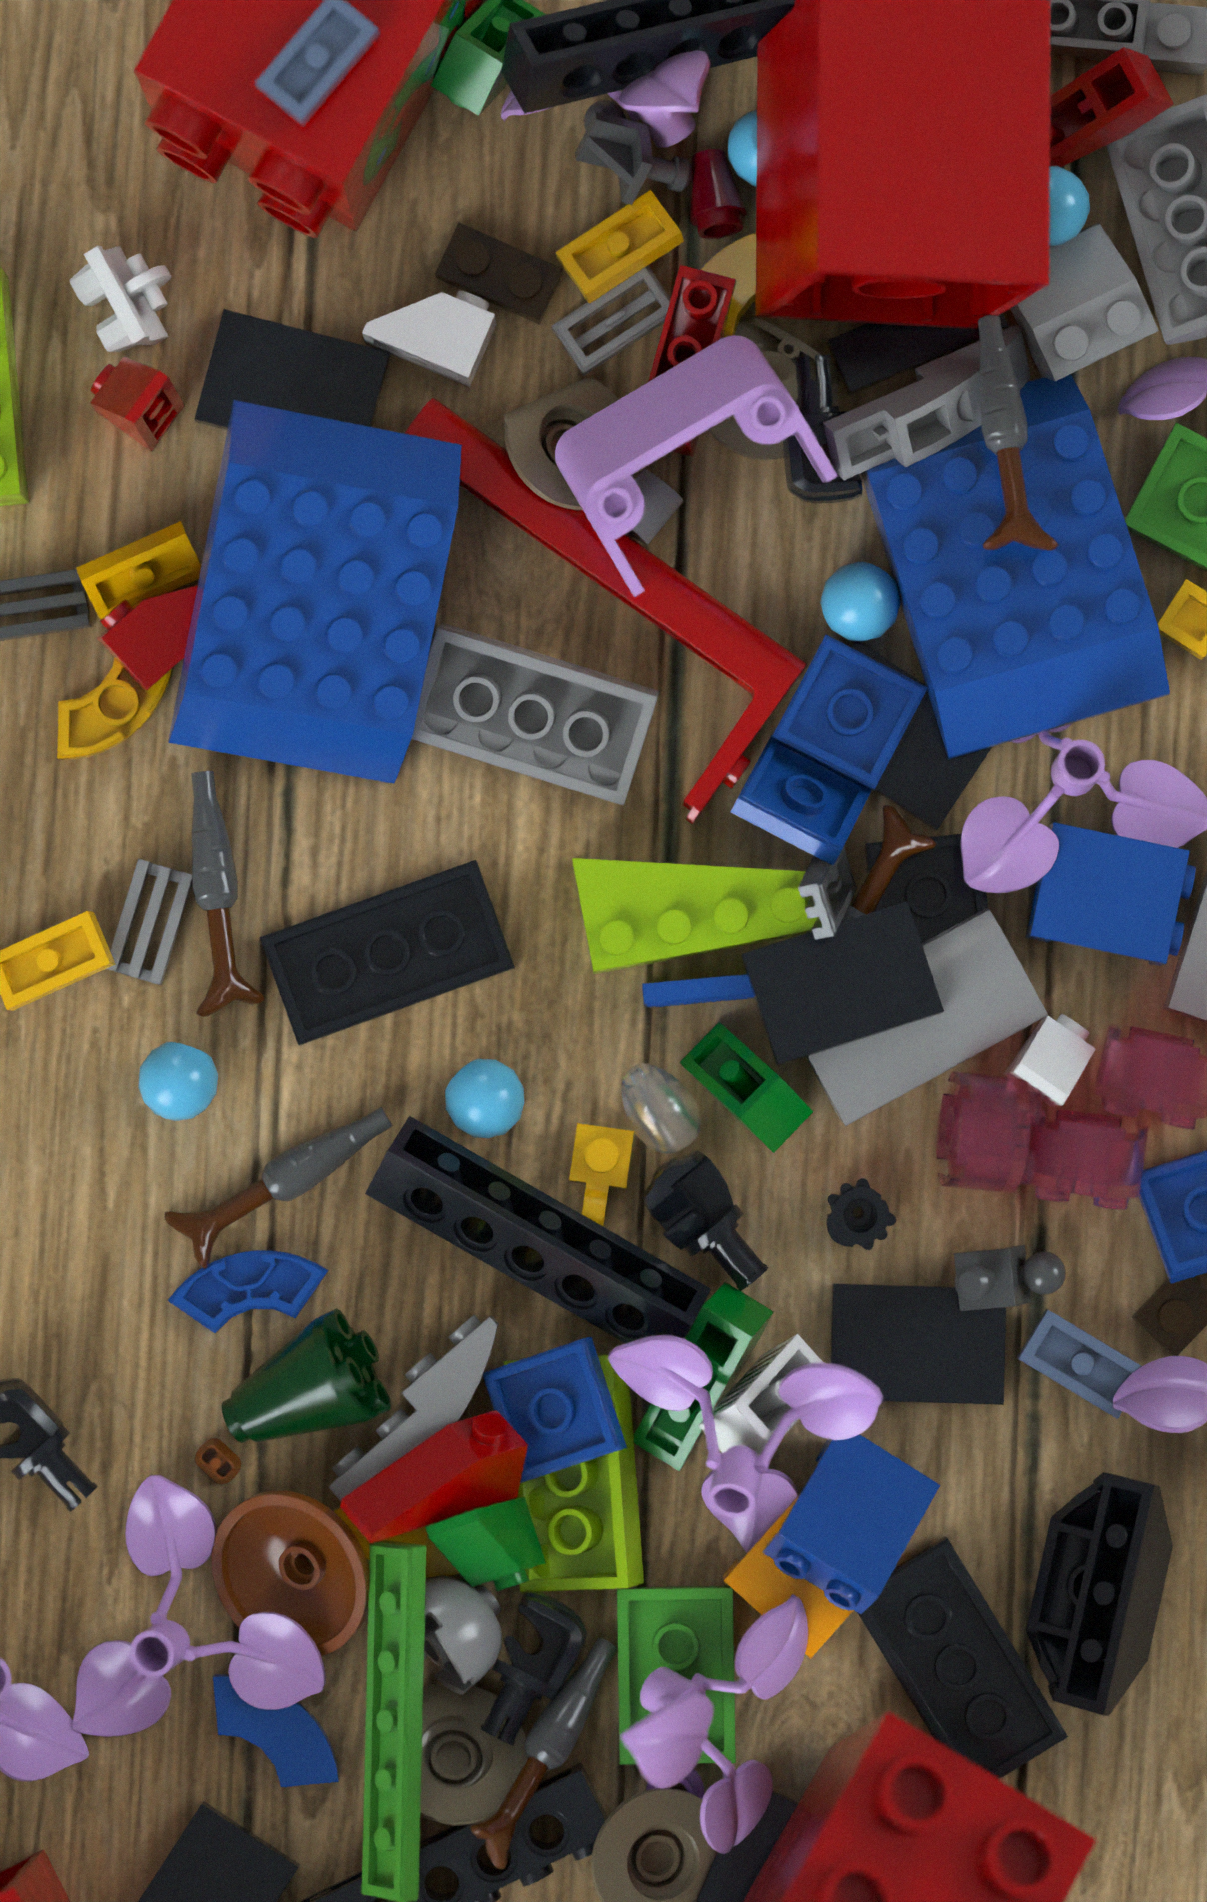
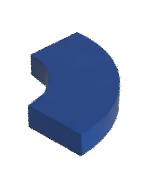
[168,1250,329,1333]
[213,1674,340,1787]

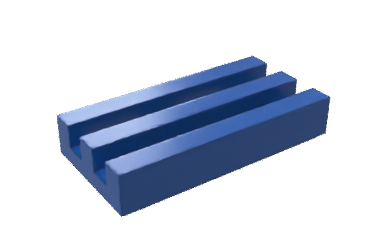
[642,974,755,1008]

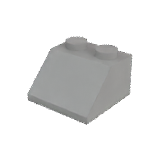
[1011,223,1159,381]

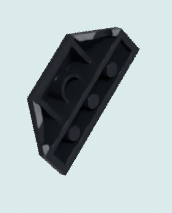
[1026,1472,1173,1716]

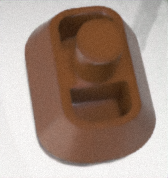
[195,1438,241,1484]

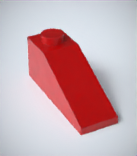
[1050,47,1174,167]
[90,357,185,452]
[97,584,198,690]
[340,1410,528,1543]

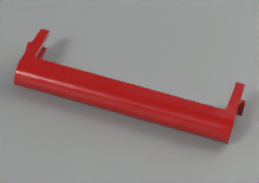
[405,398,807,825]

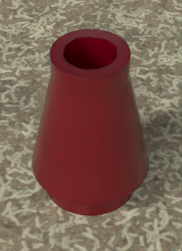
[690,149,747,239]

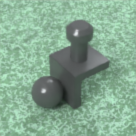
[575,100,692,205]
[954,1245,1066,1311]

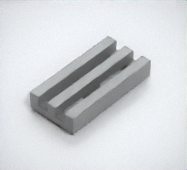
[552,266,671,376]
[107,859,193,986]

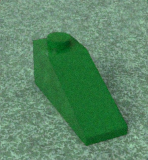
[633,1282,774,1471]

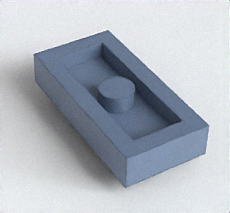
[255,0,380,126]
[1017,1309,1142,1419]

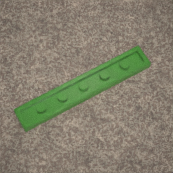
[362,1540,426,1902]

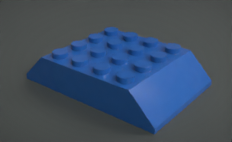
[861,374,1170,759]
[168,400,462,784]

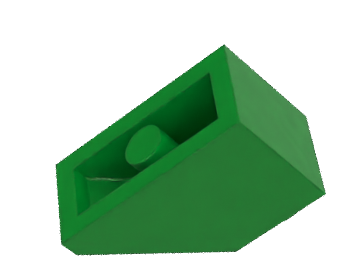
[430,0,547,116]
[679,1022,814,1153]
[425,1497,546,1592]

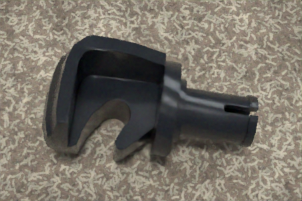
[783,354,863,504]
[643,1150,768,1291]
[0,1378,98,1512]
[480,1590,587,1746]

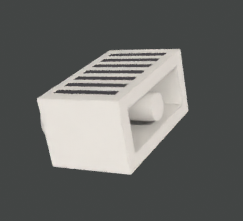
[698,1334,824,1456]

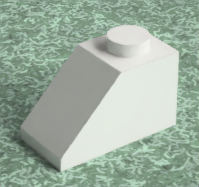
[362,291,496,387]
[1004,1014,1096,1106]

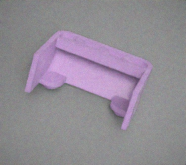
[555,335,838,597]

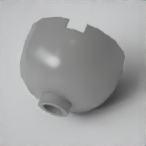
[424,1575,502,1694]

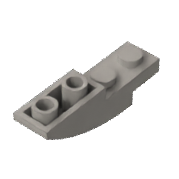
[1050,0,1207,75]
[823,325,1031,480]
[329,1315,499,1501]

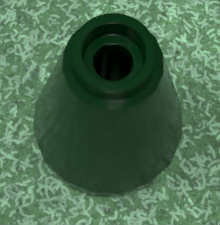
[221,1309,391,1443]

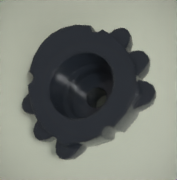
[826,1178,896,1250]

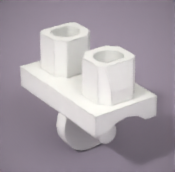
[70,246,172,352]

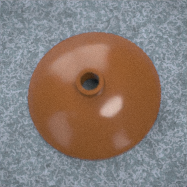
[211,1490,370,1656]

